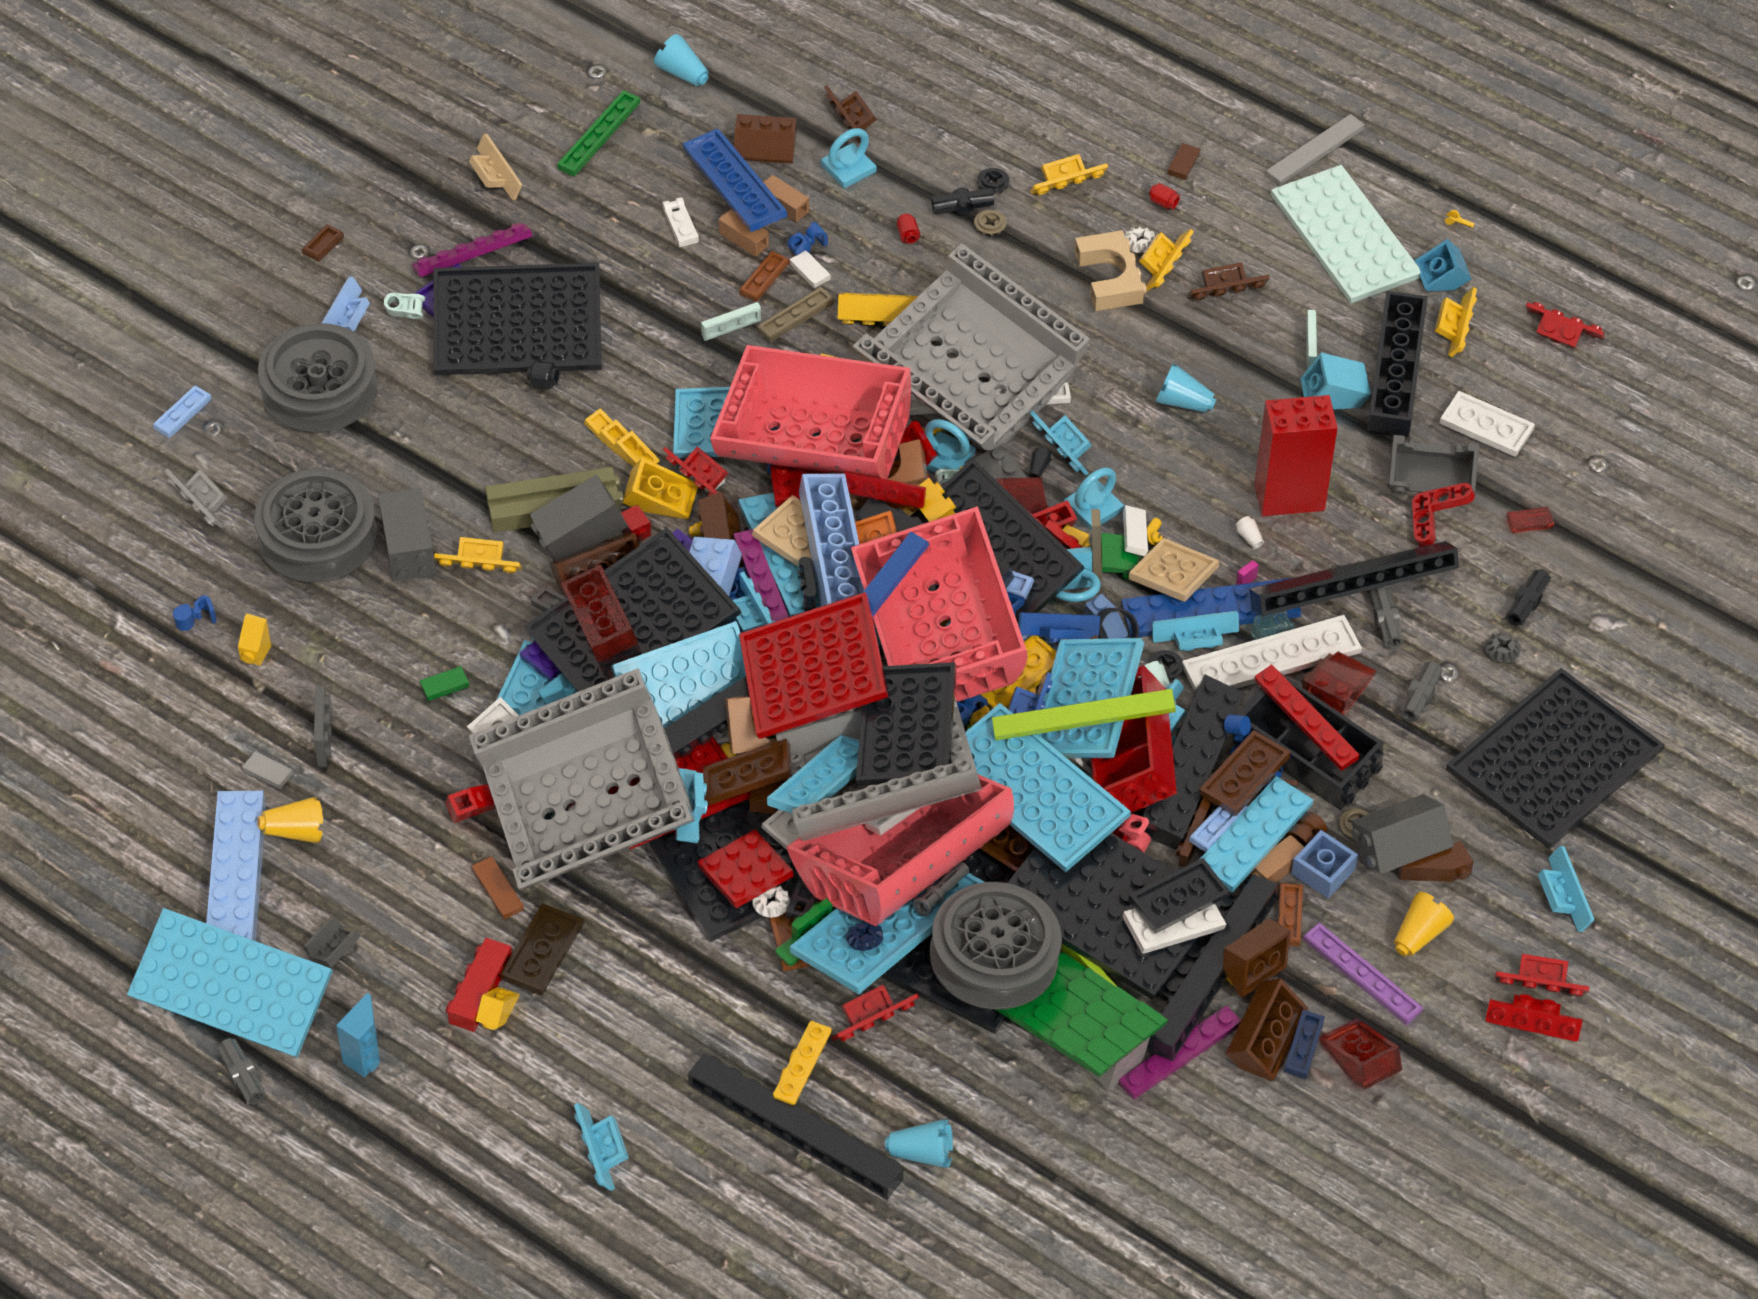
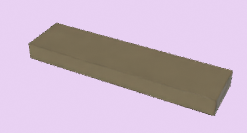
[757,287,834,343]
[1091,509,1102,580]

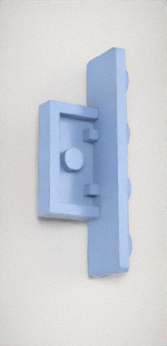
[322,276,370,331]

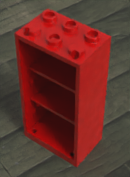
[1254,395,1338,516]
[1091,665,1177,813]

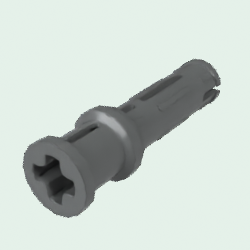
[913,862,969,916]

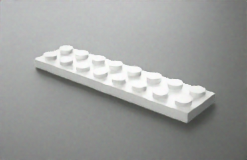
[1182,615,1362,692]

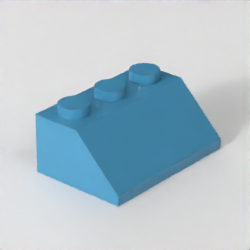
[336,993,380,1078]

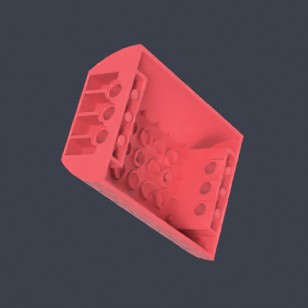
[710,345,911,479]
[851,506,1027,702]
[787,774,1014,926]

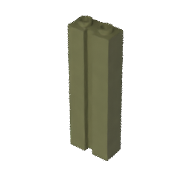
[485,467,624,533]

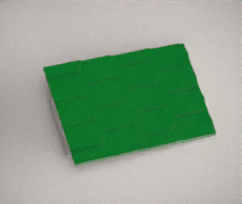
[995,952,1168,1091]

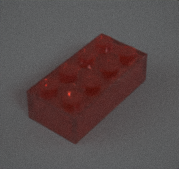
[561,565,638,662]

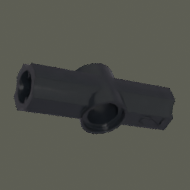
[931,188,994,215]
[1506,569,1551,627]

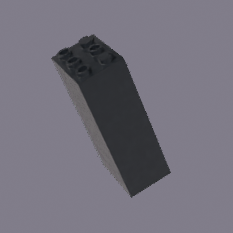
[1234,673,1384,811]

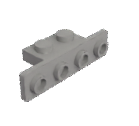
[165,468,228,528]

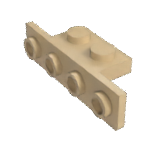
[469,134,522,200]

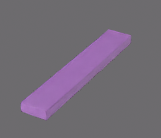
[1303,922,1423,1026]

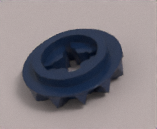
[846,921,884,951]

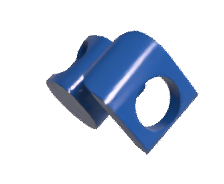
[787,222,828,256]
[173,595,217,631]
[957,695,988,726]
[1224,714,1251,754]

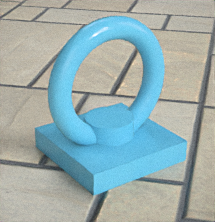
[821,128,877,188]
[924,419,975,477]
[1064,467,1124,531]
[1055,547,1101,602]

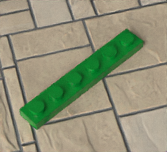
[557,90,640,177]

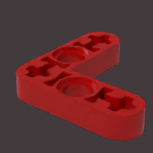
[1412,483,1475,547]

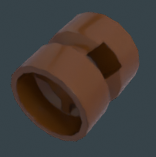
[1285,812,1327,847]

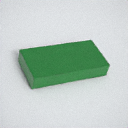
[420,666,469,701]

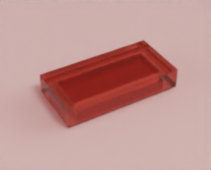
[1506,507,1554,533]

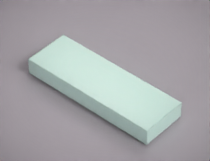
[701,302,761,341]
[1306,310,1317,369]

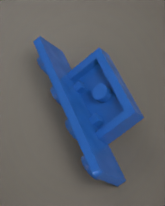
[1019,612,1100,642]
[1008,672,1053,714]

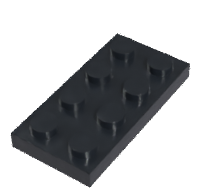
[1128,858,1230,934]

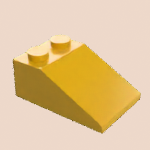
[623,457,698,519]

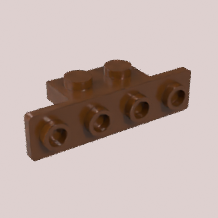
[824,85,877,145]
[1187,262,1270,301]

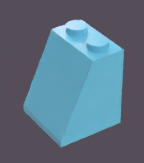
[1300,353,1371,410]

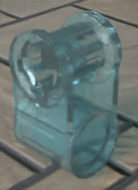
[1251,610,1295,640]

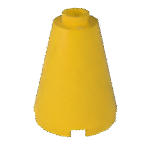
[257,797,323,843]
[1394,892,1454,956]

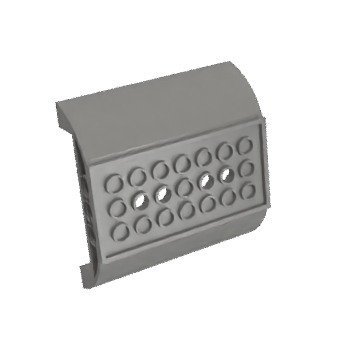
[852,243,1090,450]
[469,668,695,891]
[776,699,982,841]

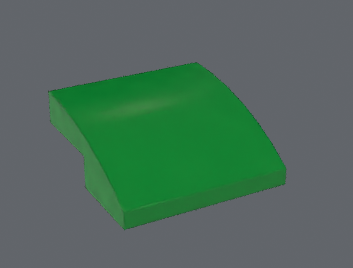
[1101,533,1144,578]

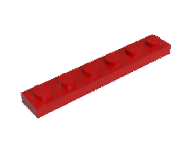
[1254,664,1359,771]

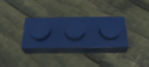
[1284,1010,1325,1079]

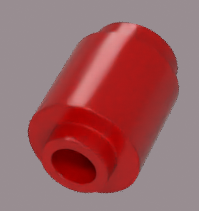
[1149,183,1180,209]
[896,213,921,244]

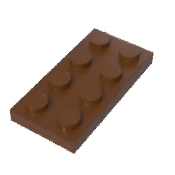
[1199,730,1290,816]
[704,739,792,805]

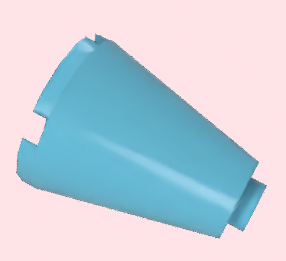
[654,34,709,86]
[1156,364,1217,413]
[885,1119,953,1168]

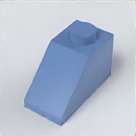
[1084,594,1129,639]

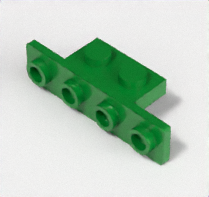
[775,898,836,967]

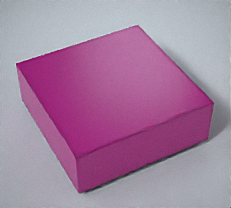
[1236,560,1259,585]

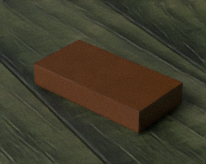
[1167,143,1201,180]
[302,224,344,262]

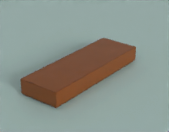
[739,251,789,302]
[472,856,524,920]
[1278,883,1303,947]

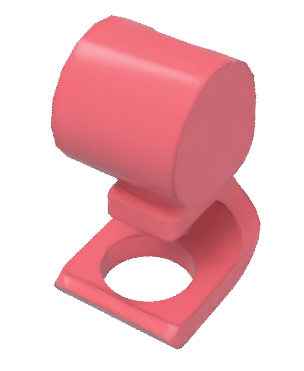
[1119,814,1151,853]

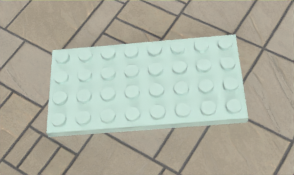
[1271,165,1421,304]

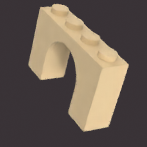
[1074,230,1147,311]

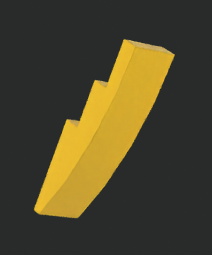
[584,408,660,467]

